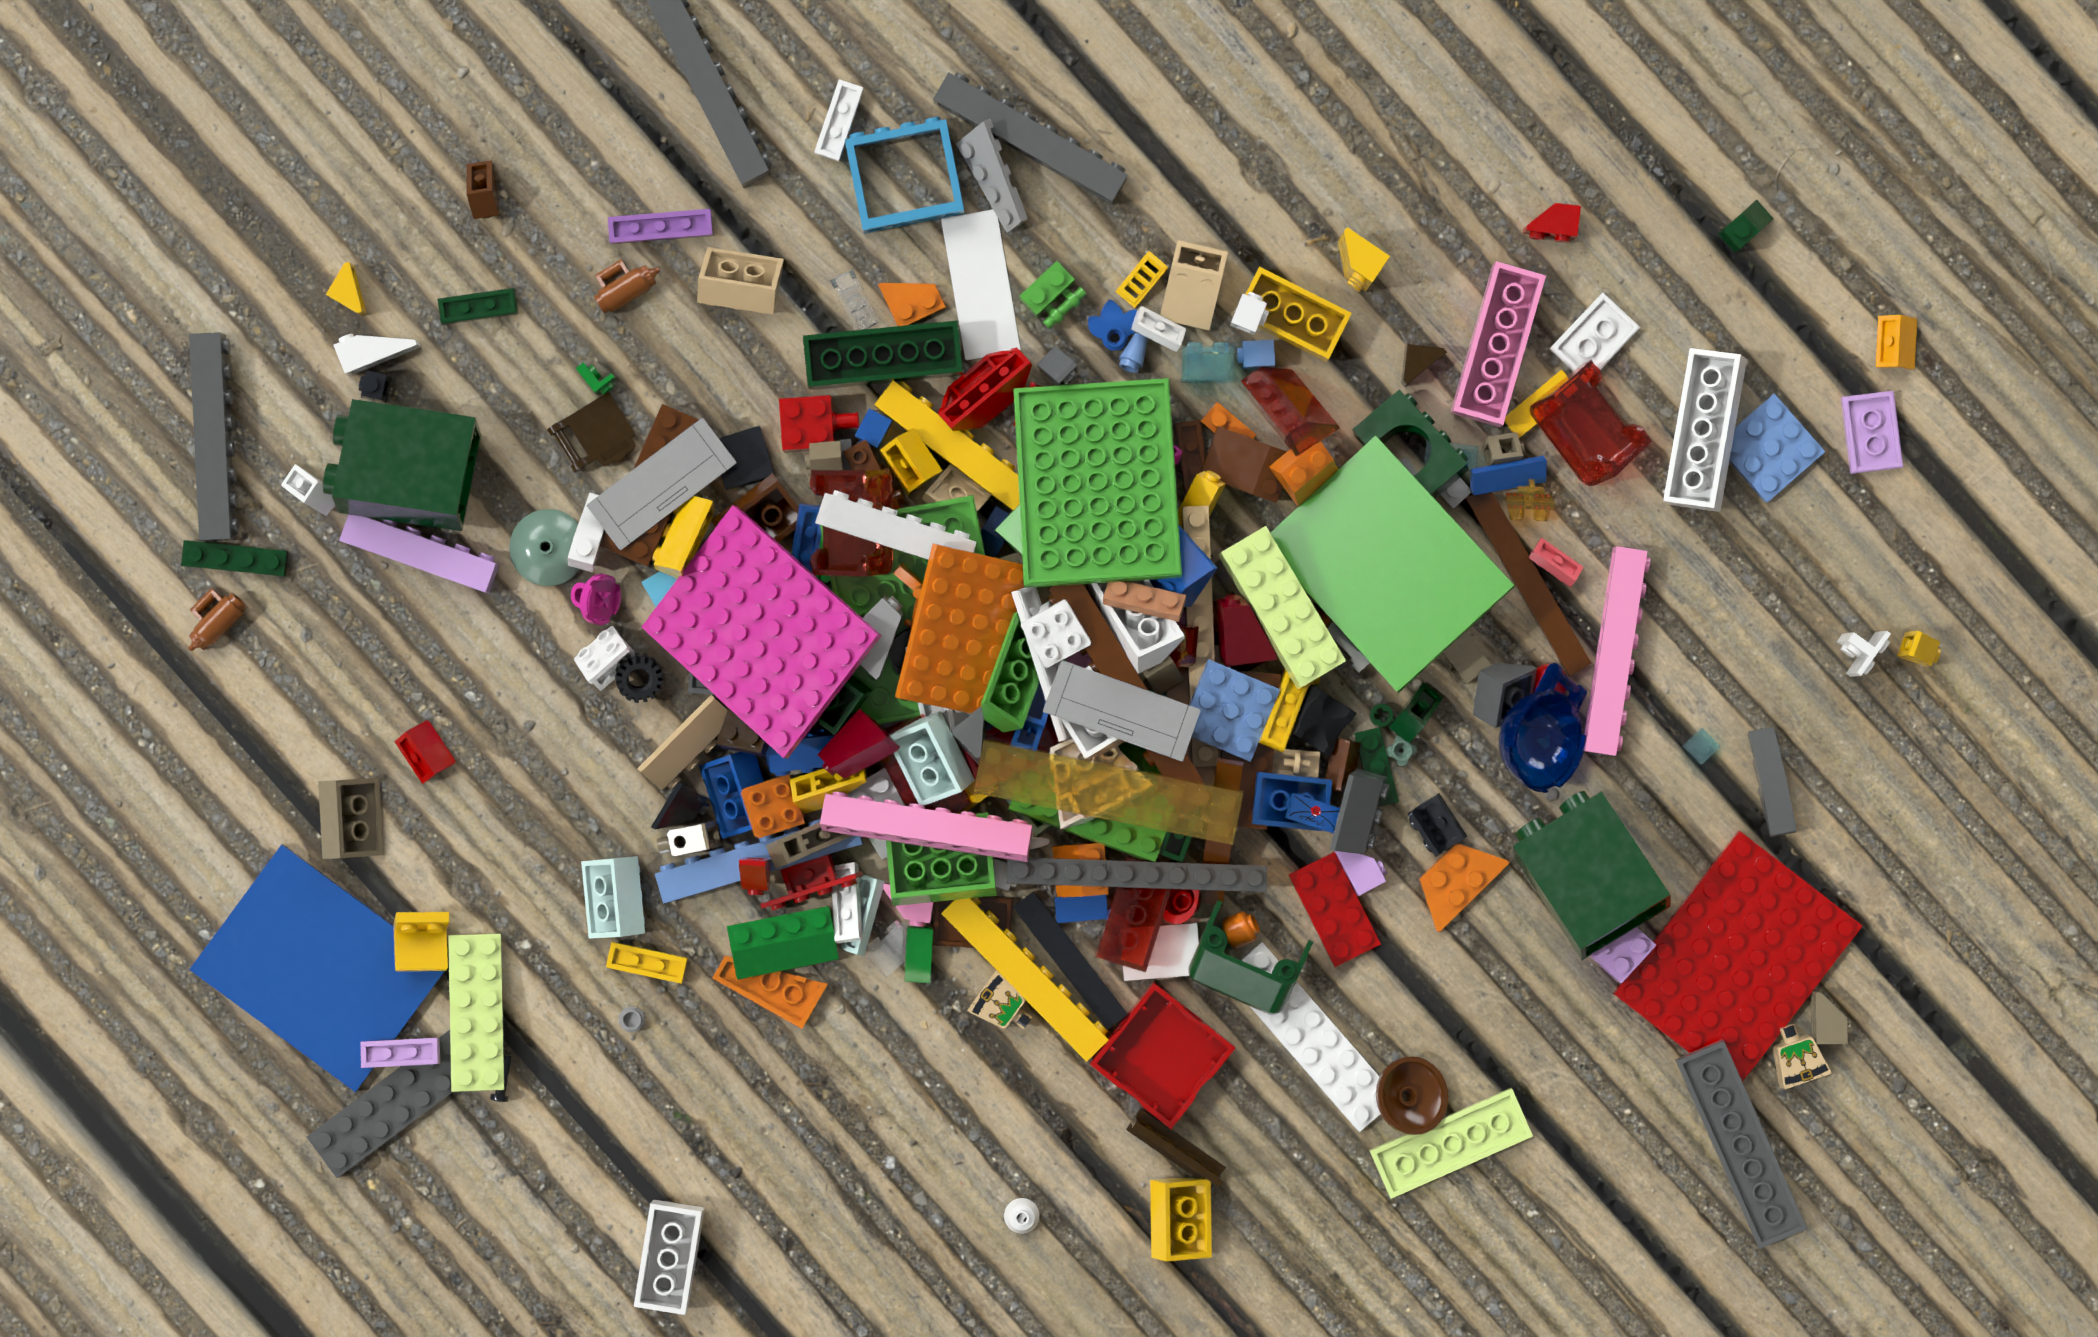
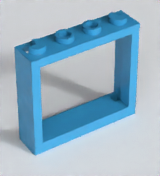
[845,117,965,234]

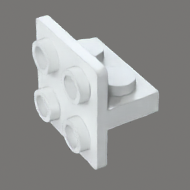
[1021,599,1091,668]
[574,626,636,691]
[1837,630,1891,677]

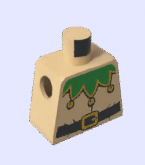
[967,970,1032,1029]
[1773,1024,1832,1089]

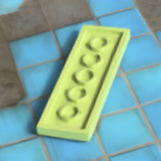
[448,934,504,1092]
[1369,1088,1533,1199]

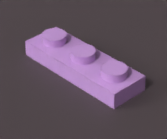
[361,1038,440,1068]

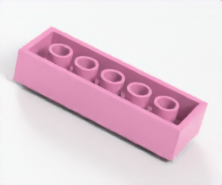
[1450,261,1546,427]

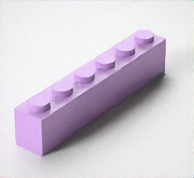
[339,514,500,593]

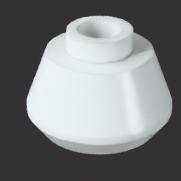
[1004,1198,1039,1234]

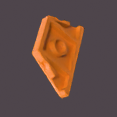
[1419,843,1509,932]

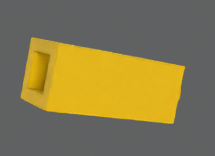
[1178,471,1226,529]

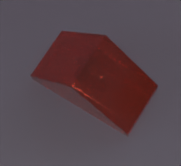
[1169,622,1199,667]

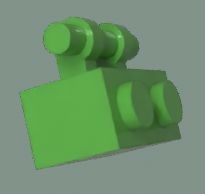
[1019,261,1087,329]

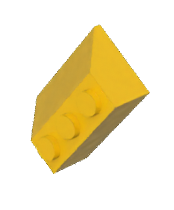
[1338,227,1390,292]
[652,496,715,579]
[1150,1178,1212,1262]

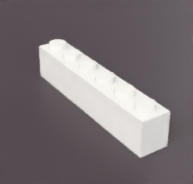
[815,490,976,560]

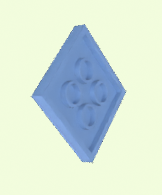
[1729,394,1825,503]
[1189,659,1280,762]

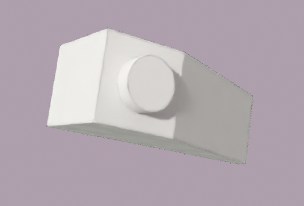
[334,334,421,376]
[568,493,605,572]

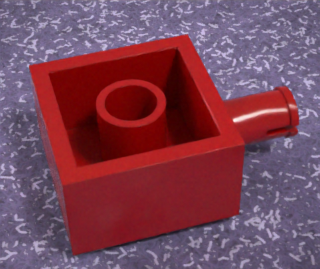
[779,395,859,453]

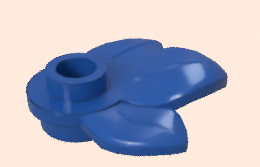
[1088,299,1137,351]

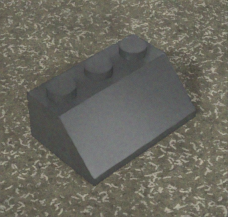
[1330,769,1389,854]

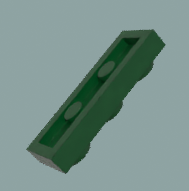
[1354,727,1399,807]

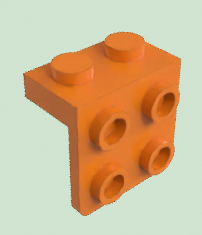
[741,775,805,838]

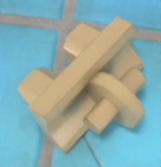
[1272,749,1320,778]

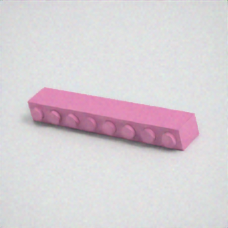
[1582,546,1650,756]
[820,792,1033,862]

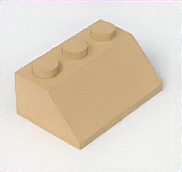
[697,247,784,315]

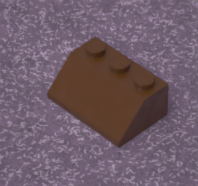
[711,473,799,542]

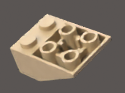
[1160,240,1228,331]

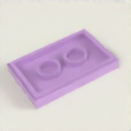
[1841,391,1903,474]

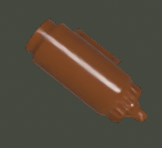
[594,259,660,314]
[189,588,247,651]

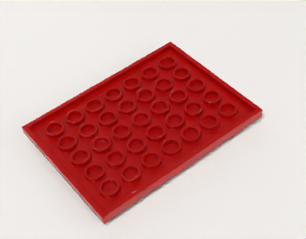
[1612,831,1862,1082]

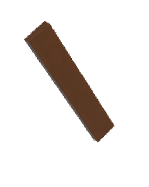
[1199,758,1244,907]

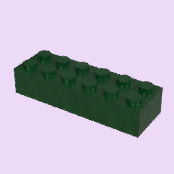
[803,320,963,390]

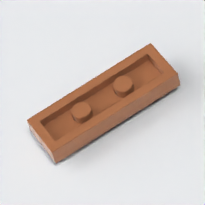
[1103,581,1186,622]

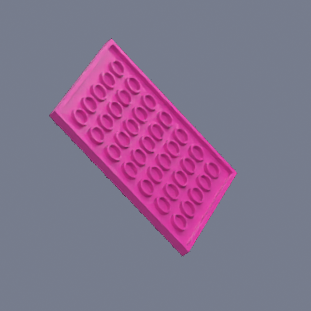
[642,505,882,759]

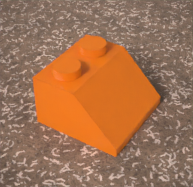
[1269,434,1337,506]
[1052,842,1109,897]

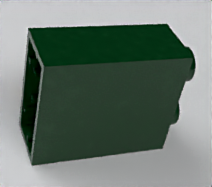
[323,399,481,531]
[1513,791,1671,961]

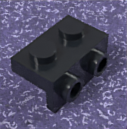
[1408,793,1467,857]

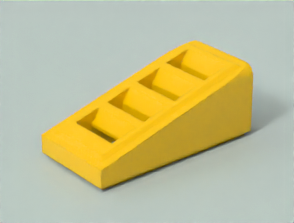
[1115,251,1168,309]

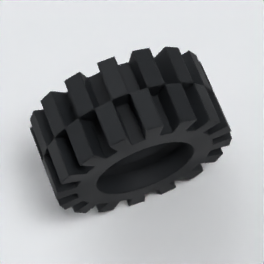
[615,653,663,703]

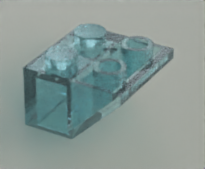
[1181,342,1235,383]

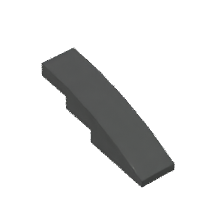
[1747,727,1796,837]

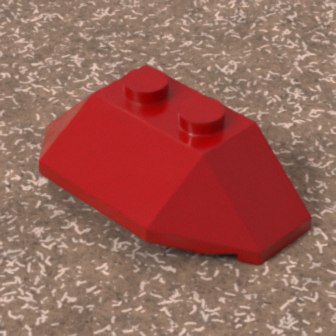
[938,347,1032,431]

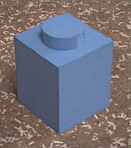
[1237,340,1275,370]

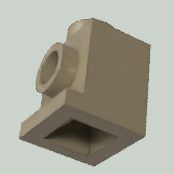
[1482,432,1525,466]

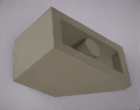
[1810,991,1852,1044]

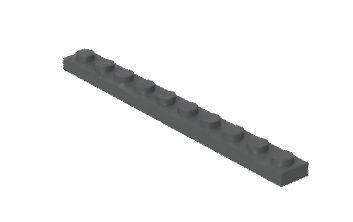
[1006,858,1267,892]

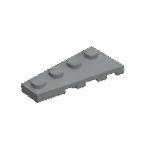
[956,118,1028,233]

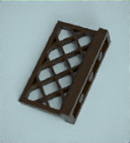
[1126,1108,1226,1188]

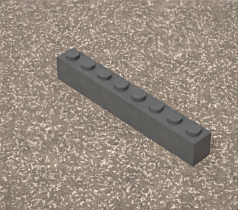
[647,0,772,188]
[933,72,1128,205]
[189,332,239,542]

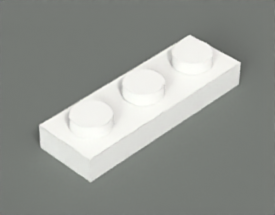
[814,79,864,162]
[832,862,863,943]

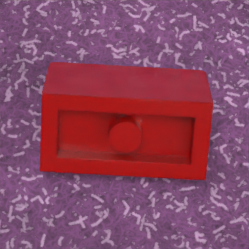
[394,720,456,784]

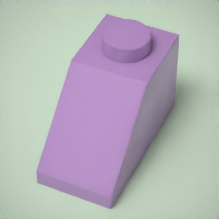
[1334,851,1387,896]

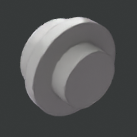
[619,1006,645,1032]

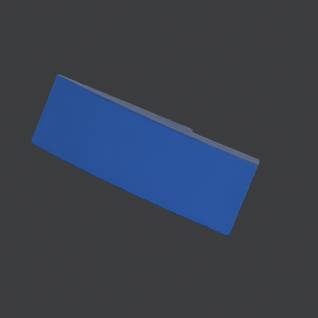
[1008,681,1048,761]

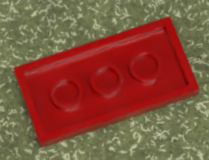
[1288,852,1381,967]

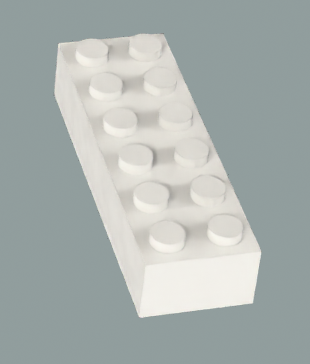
[1663,348,1747,512]

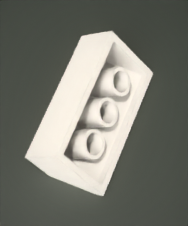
[1088,580,1185,674]

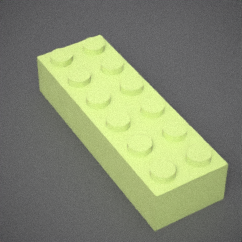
[1218,526,1346,689]

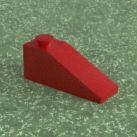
[739,857,771,895]

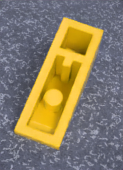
[790,769,867,814]

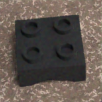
[1291,684,1357,757]

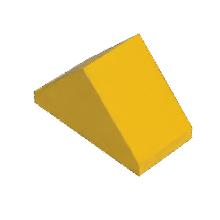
[326,262,367,316]

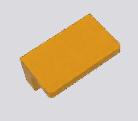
[1876,315,1917,370]

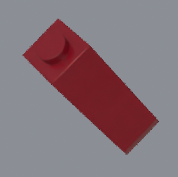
[1217,594,1277,667]
[818,708,900,779]

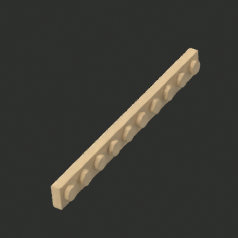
[1182,506,1218,767]

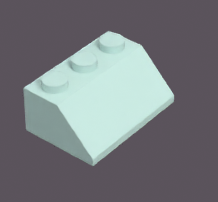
[890,711,975,806]
[581,856,645,938]

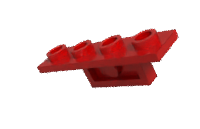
[760,854,864,911]

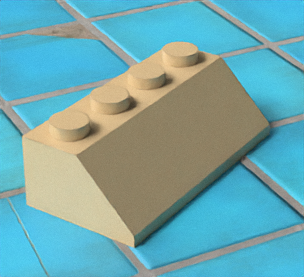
[637,695,728,790]

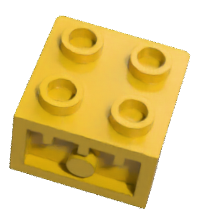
[394,912,449,972]

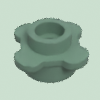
[1386,736,1417,766]

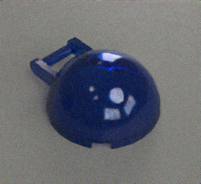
[1498,663,1587,793]

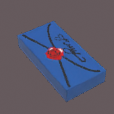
[1285,793,1340,834]

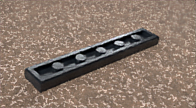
[1013,892,1128,1030]

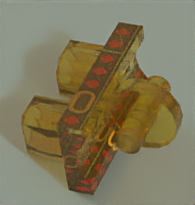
[1505,479,1555,522]

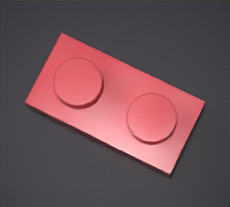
[1528,537,1583,587]

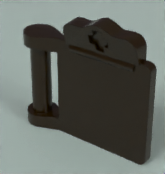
[547,393,635,473]

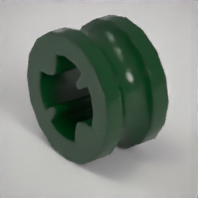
[1369,704,1393,727]

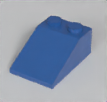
[1252,772,1332,832]

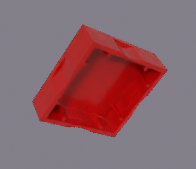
[1089,981,1236,1129]

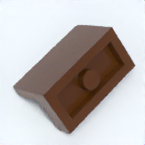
[1325,738,1361,792]

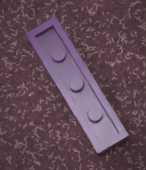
[608,209,713,244]

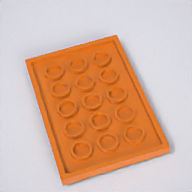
[895,543,1024,714]

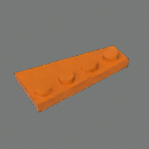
[712,955,828,1030]

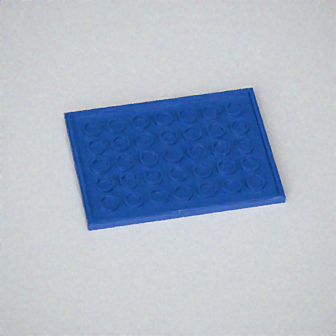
[189,844,449,1092]

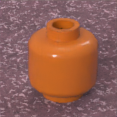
[1221,911,1260,949]

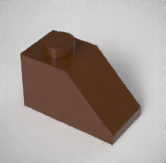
[466,160,499,219]

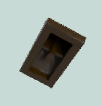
[1401,344,1447,387]

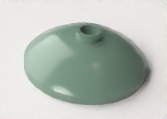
[509,509,580,586]

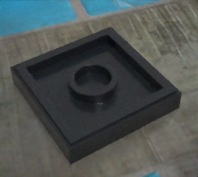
[719,425,775,490]

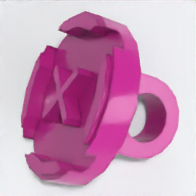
[571,573,621,626]

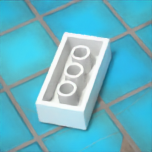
[634,1200,705,1315]

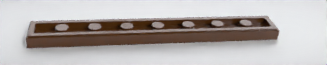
[1465,492,1592,676]

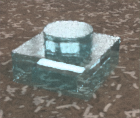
[1683,728,1720,765]

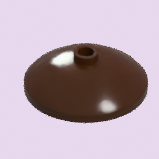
[1376,1056,1448,1135]

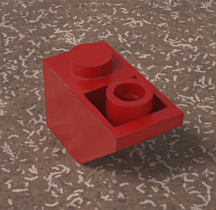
[1523,203,1581,243]

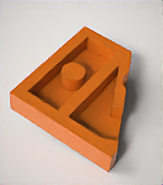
[878,283,946,326]

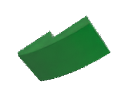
[905,926,933,983]

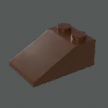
[1200,426,1287,503]

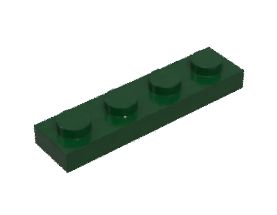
[181,540,288,577]

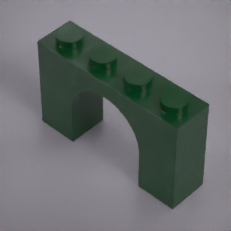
[1352,389,1469,499]

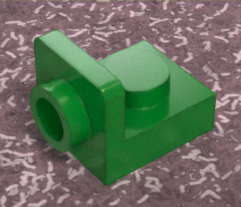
[576,362,617,395]

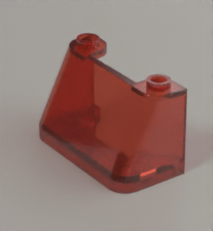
[1529,360,1652,486]
[809,469,893,576]

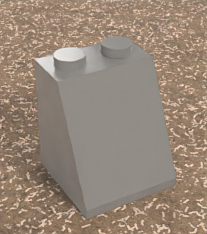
[860,595,904,679]

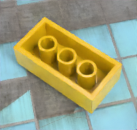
[1245,267,1352,362]

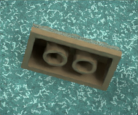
[318,778,384,859]

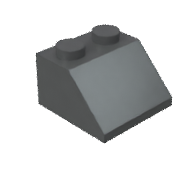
[1473,663,1537,728]

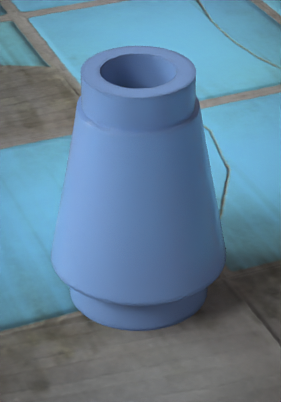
[1119,333,1148,373]

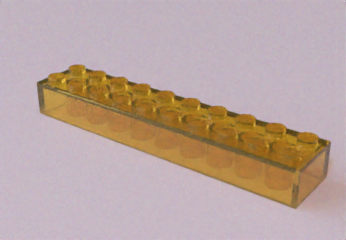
[973,739,1244,845]

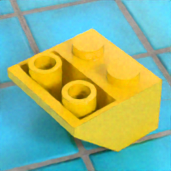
[879,428,943,496]

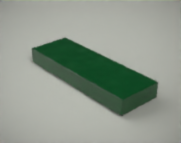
[437,288,519,325]

